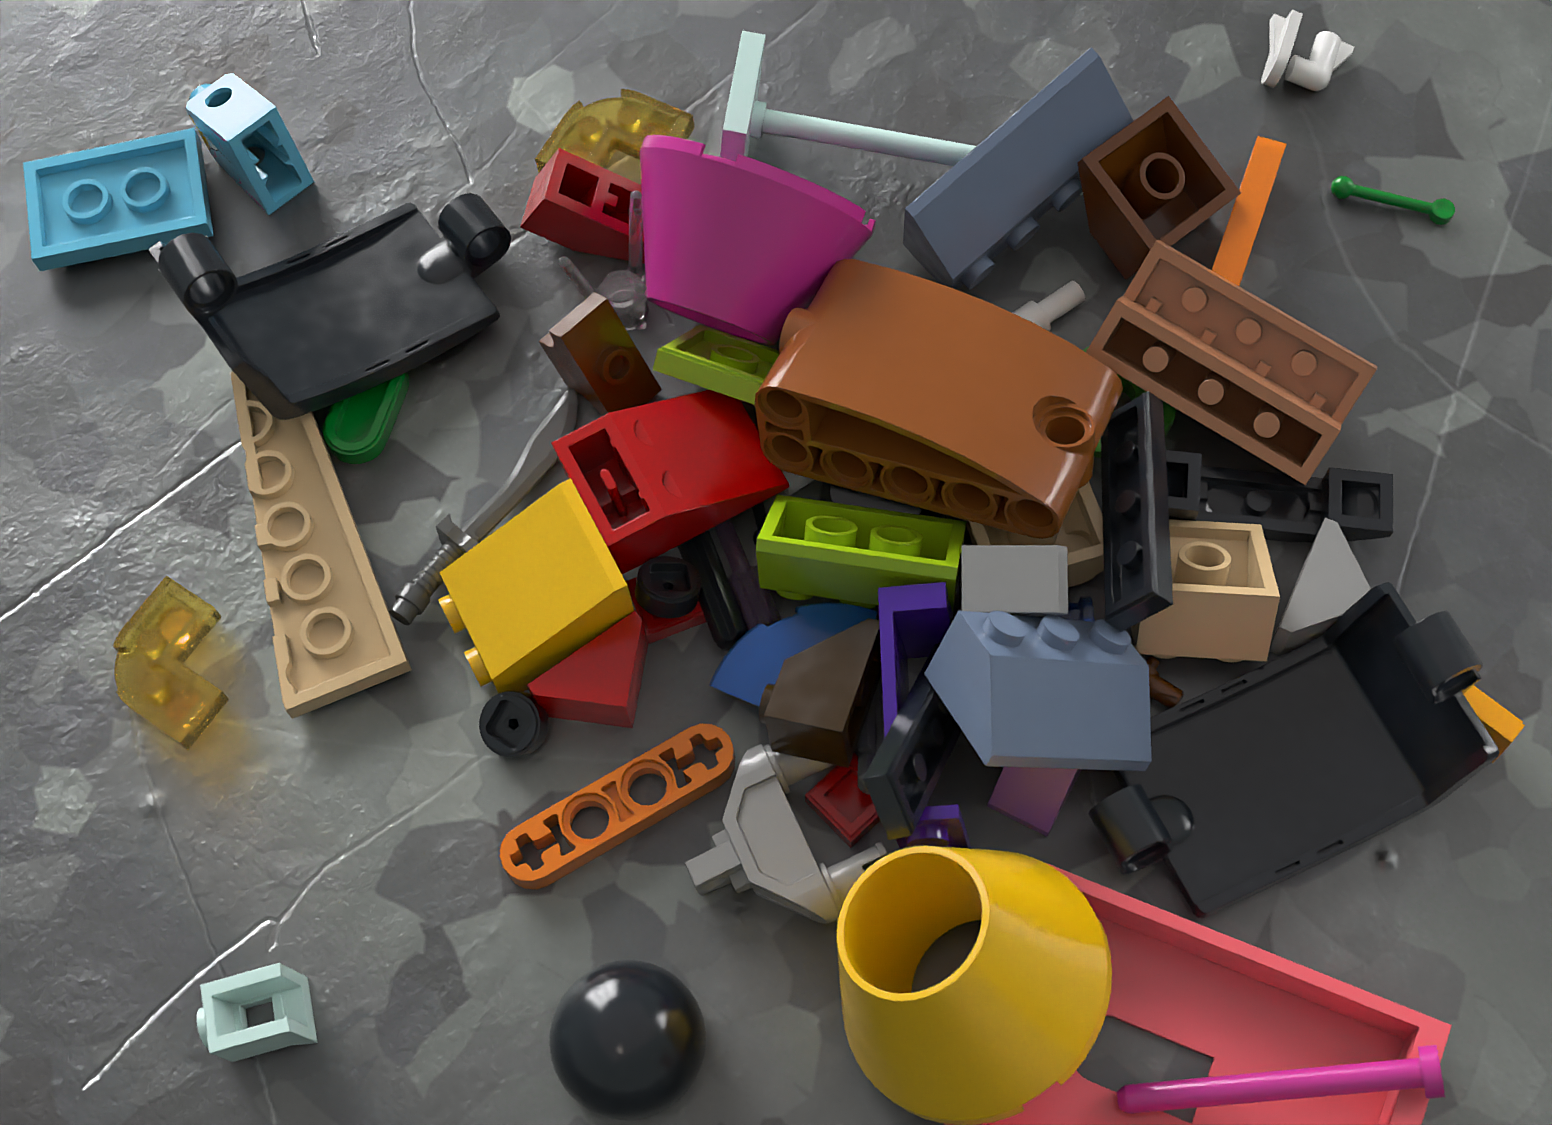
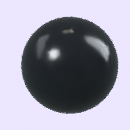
[549,960,706,1120]

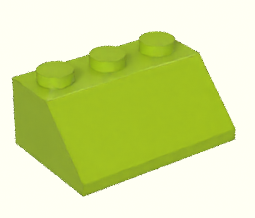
[756,494,966,611]

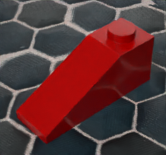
[520,148,645,264]

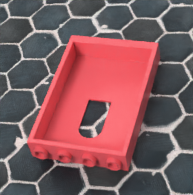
[944,863,1452,1125]

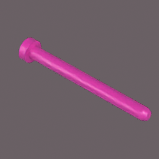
[1117,1045,1445,1114]

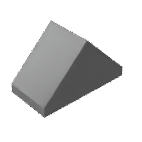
[1269,518,1371,656]
[960,545,1068,617]

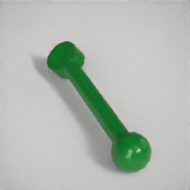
[1331,176,1455,225]

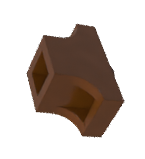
[538,292,662,416]

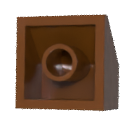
[1077,96,1241,280]

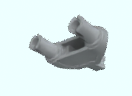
[685,744,888,924]

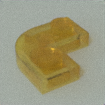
[535,89,695,172]
[113,575,229,750]

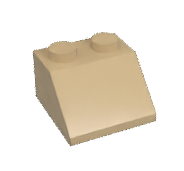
[1131,519,1280,663]

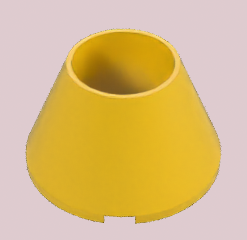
[837,846,1112,1125]

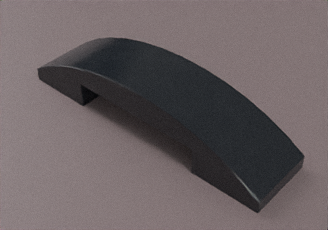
[1166,450,1393,542]

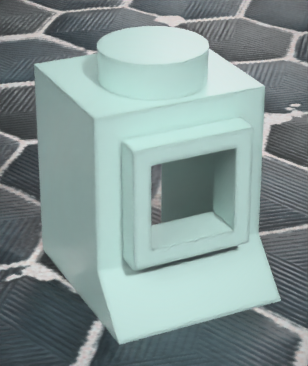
[197,963,318,1062]

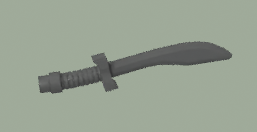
[389,388,578,626]

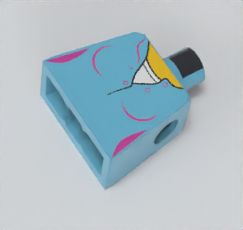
[185,73,314,215]

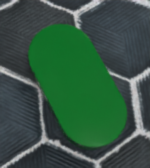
[323,372,409,464]

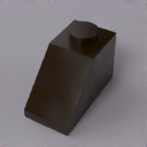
[759,618,882,768]

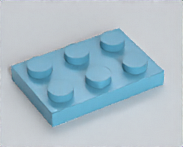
[23,128,214,272]

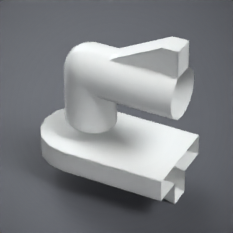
[1261,10,1354,91]

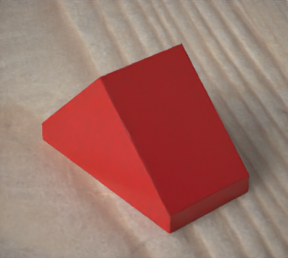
[527,611,648,728]

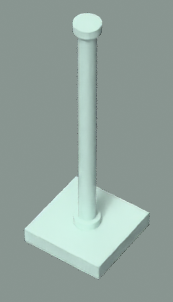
[720,31,1083,195]

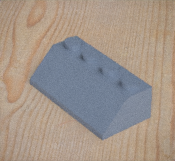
[903,47,1133,290]

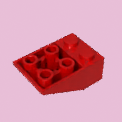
[551,390,790,575]

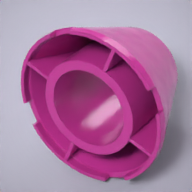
[640,135,876,345]

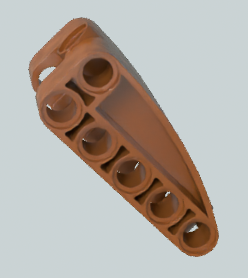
[755,259,1123,539]

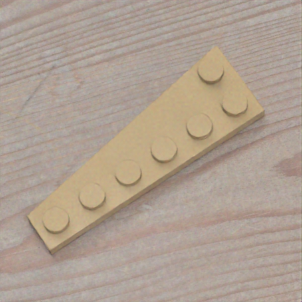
[230,372,412,719]

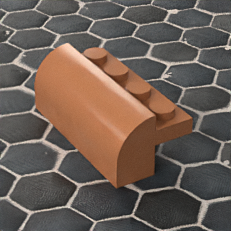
[1086,240,1377,485]

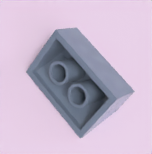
[924,611,1152,771]

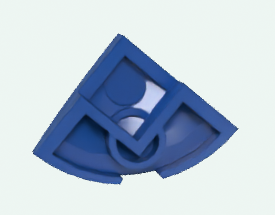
[709,602,877,706]

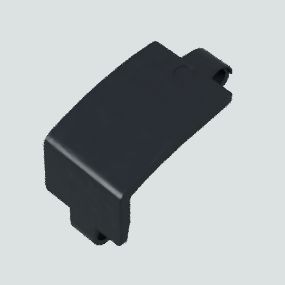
[148,193,511,420]
[1088,582,1499,918]

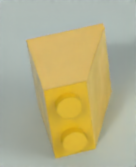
[438,478,634,694]

